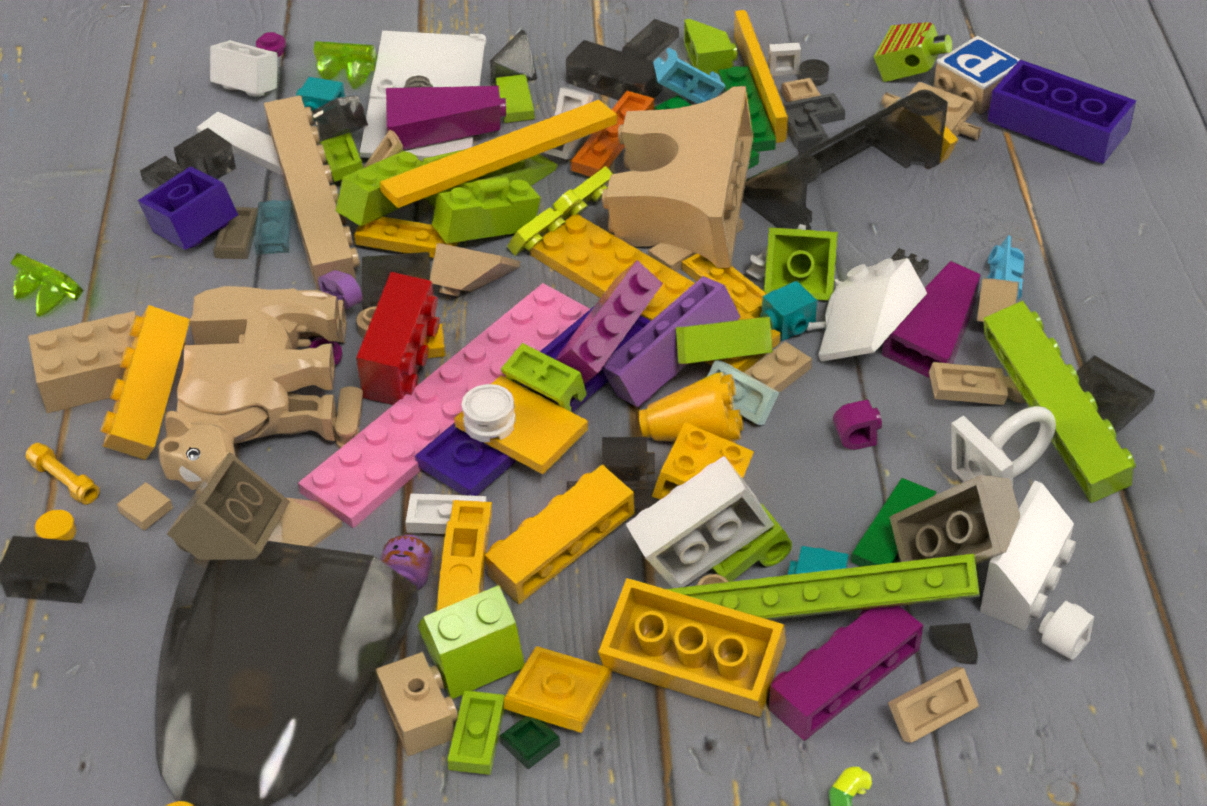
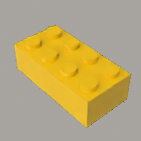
[598,578,786,717]

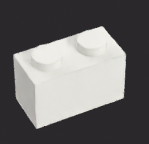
[210,40,277,97]

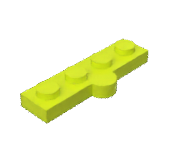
[507,166,613,256]

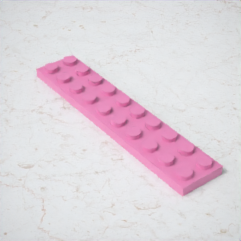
[298,283,590,528]

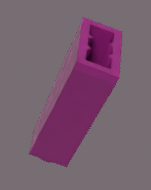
[386,86,506,150]
[882,261,981,378]

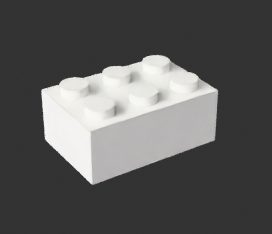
[626,456,774,588]

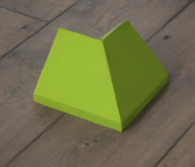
[764,227,838,300]

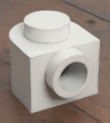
[1039,600,1094,660]

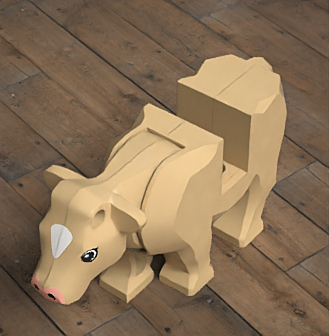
[159,286,347,490]

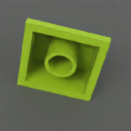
[417,585,525,700]

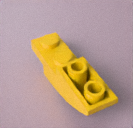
[437,500,493,611]

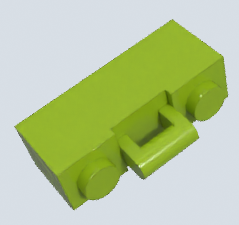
[432,177,541,244]

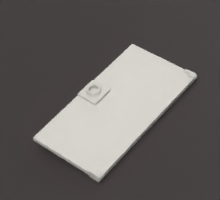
[360,30,486,161]

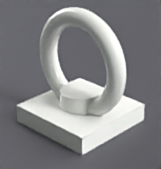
[951,406,1056,487]

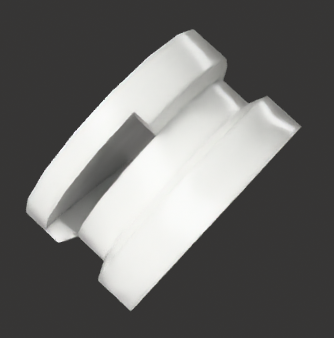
[461,384,516,442]

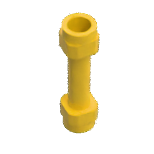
[25,443,100,505]

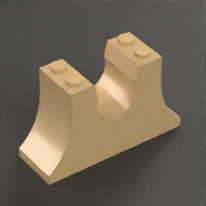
[602,86,753,268]

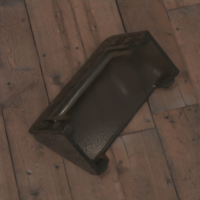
[742,89,948,230]

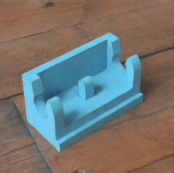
[653,48,725,104]

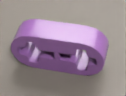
[318,270,363,309]

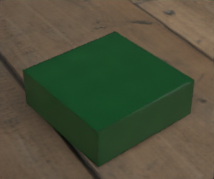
[500,716,560,769]

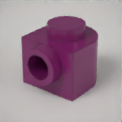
[833,399,882,450]

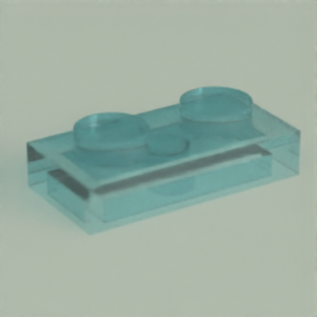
[254,200,293,255]

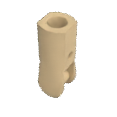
[335,386,363,448]

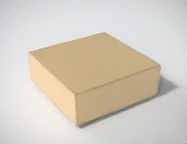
[781,78,821,102]
[117,482,173,531]

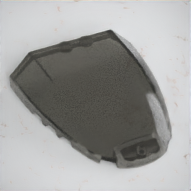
[155,541,419,806]

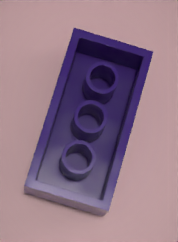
[988,59,1137,164]

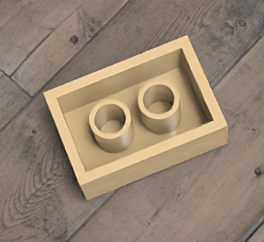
[28,311,136,413]

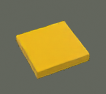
[504,646,612,733]

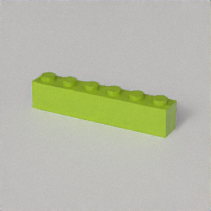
[984,300,1136,503]

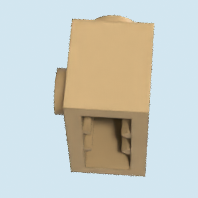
[375,652,458,757]

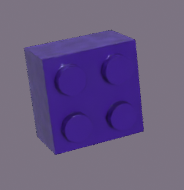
[137,166,238,250]

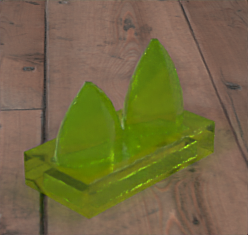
[313,41,378,89]
[10,252,84,317]

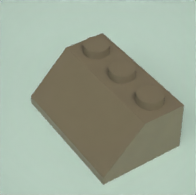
[167,452,290,560]
[890,475,1020,565]

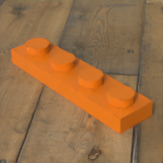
[571,91,654,177]

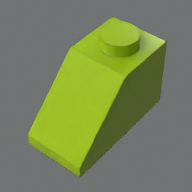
[684,19,737,75]

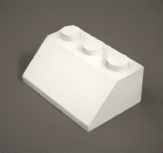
[980,481,1076,631]

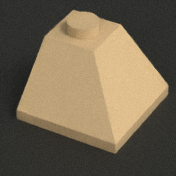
[430,243,521,296]

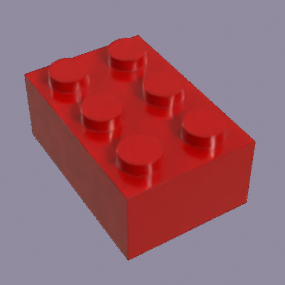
[356,272,440,405]

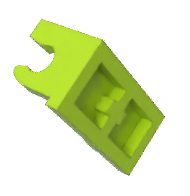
[501,343,587,412]

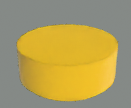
[35,510,76,547]

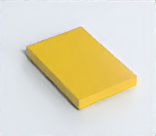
[454,375,588,475]

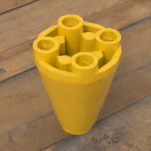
[639,372,744,443]

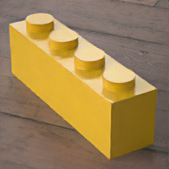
[100,305,190,460]
[485,465,635,605]

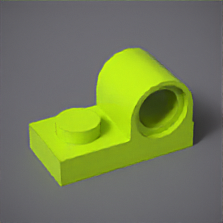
[713,503,792,582]

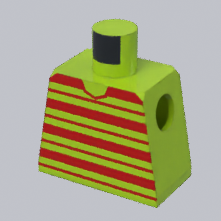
[874,22,952,82]

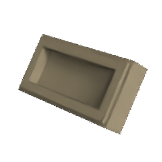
[213,207,260,259]

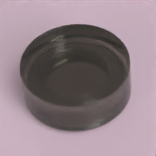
[799,59,829,86]

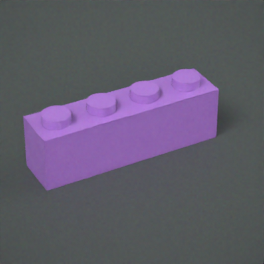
[602,276,741,408]

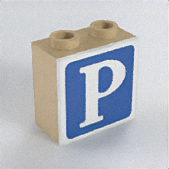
[934,36,1020,115]

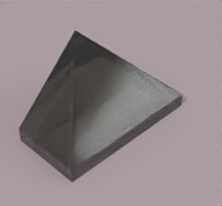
[490,30,538,86]

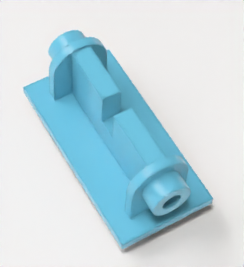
[987,235,1024,301]

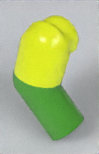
[828,766,872,806]

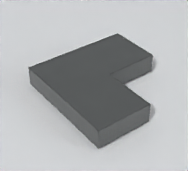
[783,93,845,150]

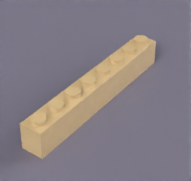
[264,95,360,290]

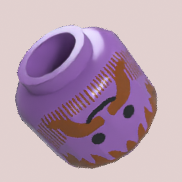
[378,535,433,595]

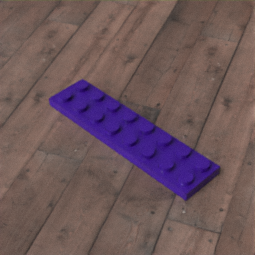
[415,307,651,496]

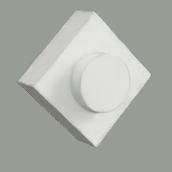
[768,42,801,76]

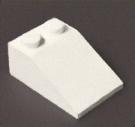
[818,258,927,362]

